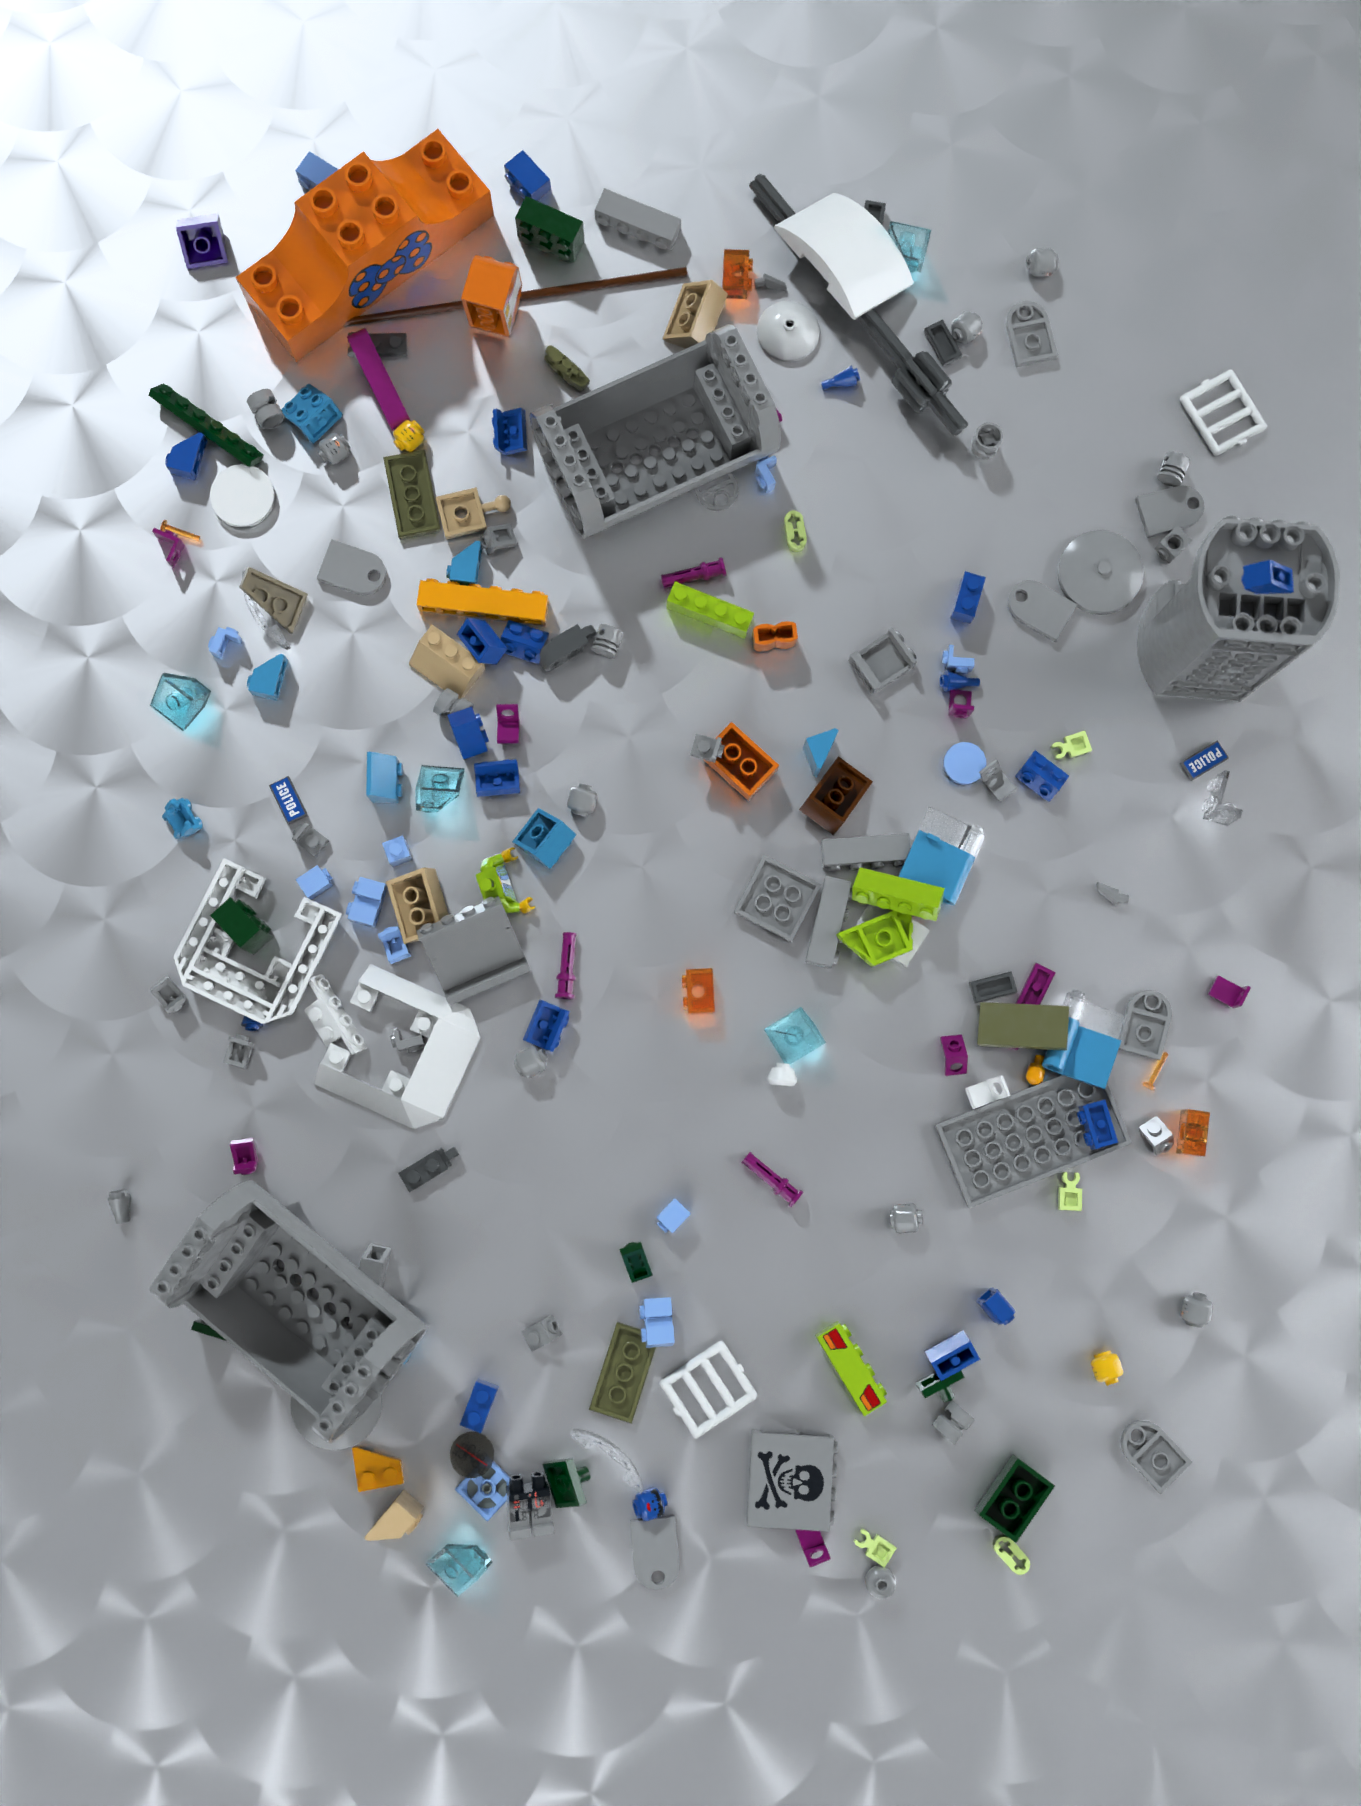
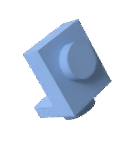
[755,455,777,493]
[208,627,242,659]
[942,645,975,674]
[378,926,411,964]

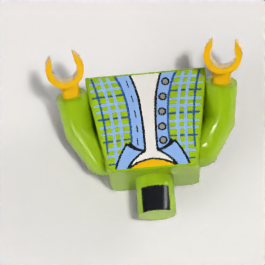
[476,847,535,914]

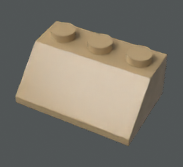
[662,280,728,348]
[409,625,486,699]
[386,867,449,944]
[364,1489,424,1541]

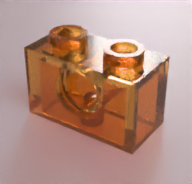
[722,249,753,299]
[682,968,715,1015]
[1176,1109,1210,1157]

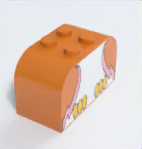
[461,255,522,337]

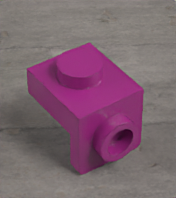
[230,1138,258,1175]

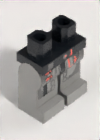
[506,1471,554,1540]

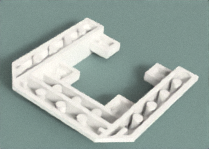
[173,858,343,1024]
[314,964,481,1129]

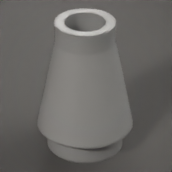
[107,1189,130,1224]

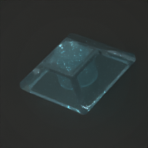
[888,221,931,273]
[150,673,211,731]
[415,765,465,813]
[764,1007,826,1064]
[426,1544,493,1597]

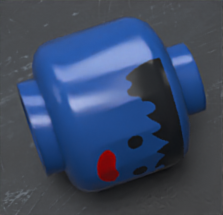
[632,1487,668,1521]

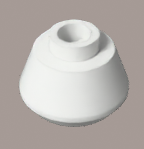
[767,1063,797,1086]

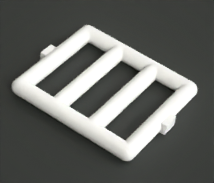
[1180,370,1267,456]
[660,1341,757,1438]

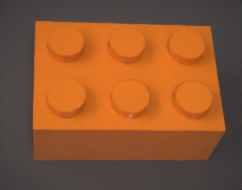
[704,722,779,801]

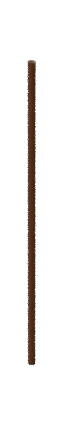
[343,267,687,327]

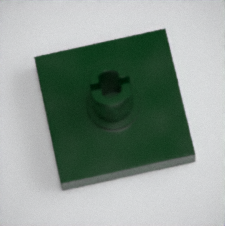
[542,1458,591,1508]

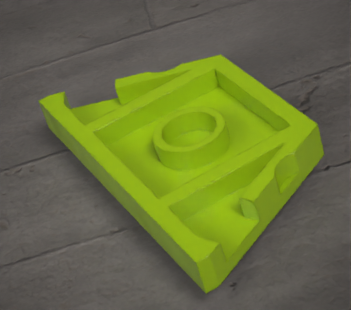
[836,911,913,967]

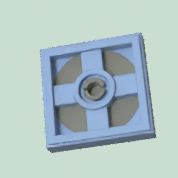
[455,1455,510,1521]

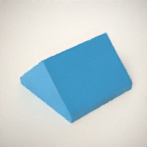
[803,728,839,777]

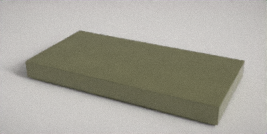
[383,449,441,539]
[977,1002,1069,1051]
[589,1322,656,1424]

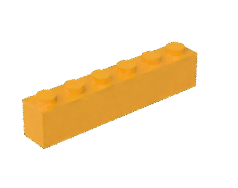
[417,578,549,626]

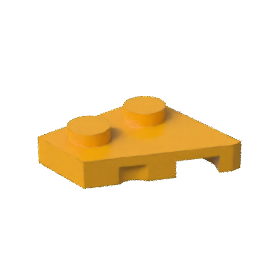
[352,1446,405,1492]

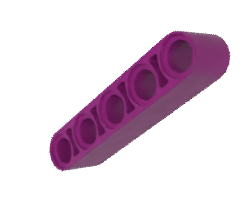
[346,328,411,431]

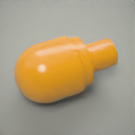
[1026,1054,1046,1085]

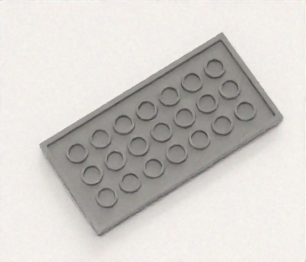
[935,1075,1132,1208]

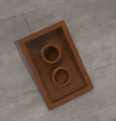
[799,756,873,835]

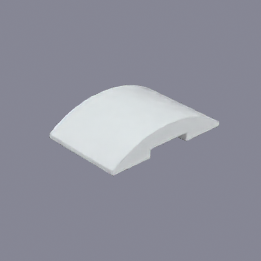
[774,193,913,320]

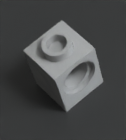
[1154,525,1193,563]

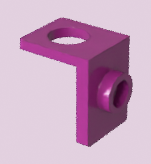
[152,528,185,568]
[948,690,974,718]
[496,704,519,744]
[1208,975,1251,1008]
[940,1034,968,1076]
[795,1529,831,1568]

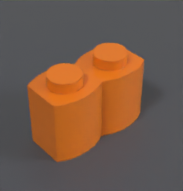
[752,621,798,652]

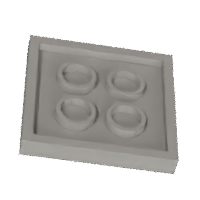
[734,855,822,943]

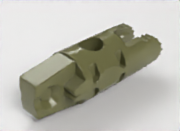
[544,345,590,392]

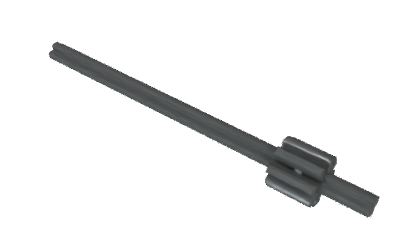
[749,174,968,436]

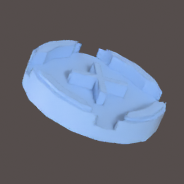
[943,742,986,785]

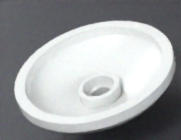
[757,301,820,362]

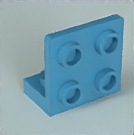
[281,384,343,444]

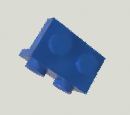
[492,407,528,456]
[501,620,549,664]
[1015,750,1069,802]
[474,759,520,797]
[523,1000,569,1052]
[1077,1100,1118,1150]

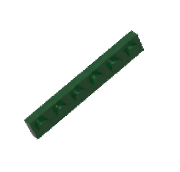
[148,383,264,468]

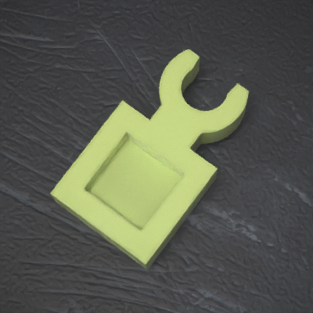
[1051,731,1092,760]
[1058,1172,1082,1211]
[853,1528,897,1567]

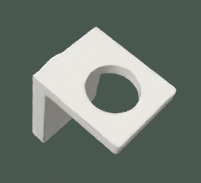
[965,1075,1010,1109]

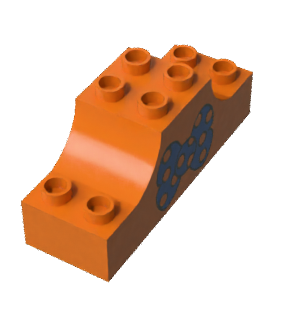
[235,129,494,362]

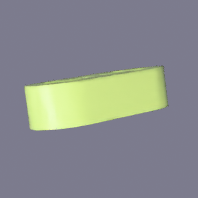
[784,511,807,552]
[993,1534,1030,1575]

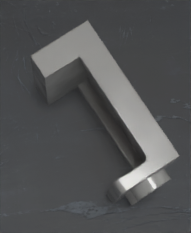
[848,628,917,695]

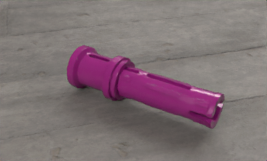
[661,557,727,588]
[555,932,577,1000]
[741,1152,803,1207]

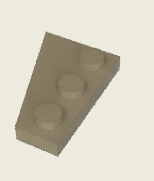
[239,567,308,634]

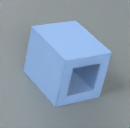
[382,835,413,867]
[296,865,333,900]
[656,1198,691,1233]

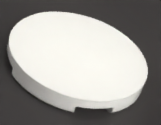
[210,464,275,527]

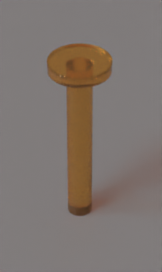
[160,519,200,541]
[1143,1052,1169,1090]

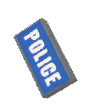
[1180,740,1229,781]
[269,776,308,825]

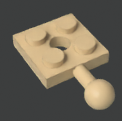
[435,487,511,539]

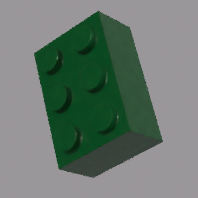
[515,196,585,262]
[210,897,273,955]
[974,1454,1055,1543]

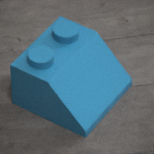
[366,752,403,803]
[512,808,577,869]

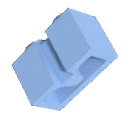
[346,877,388,928]
[639,1297,675,1348]

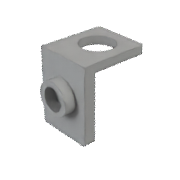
[979,759,1017,802]

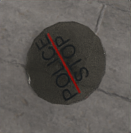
[450,1432,494,1478]

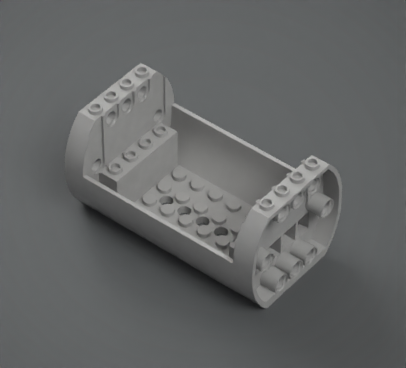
[529,324,781,539]
[1137,516,1340,702]
[149,1180,428,1444]

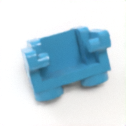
[162,798,203,839]

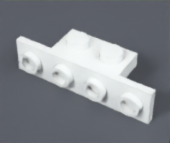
[304,974,367,1055]

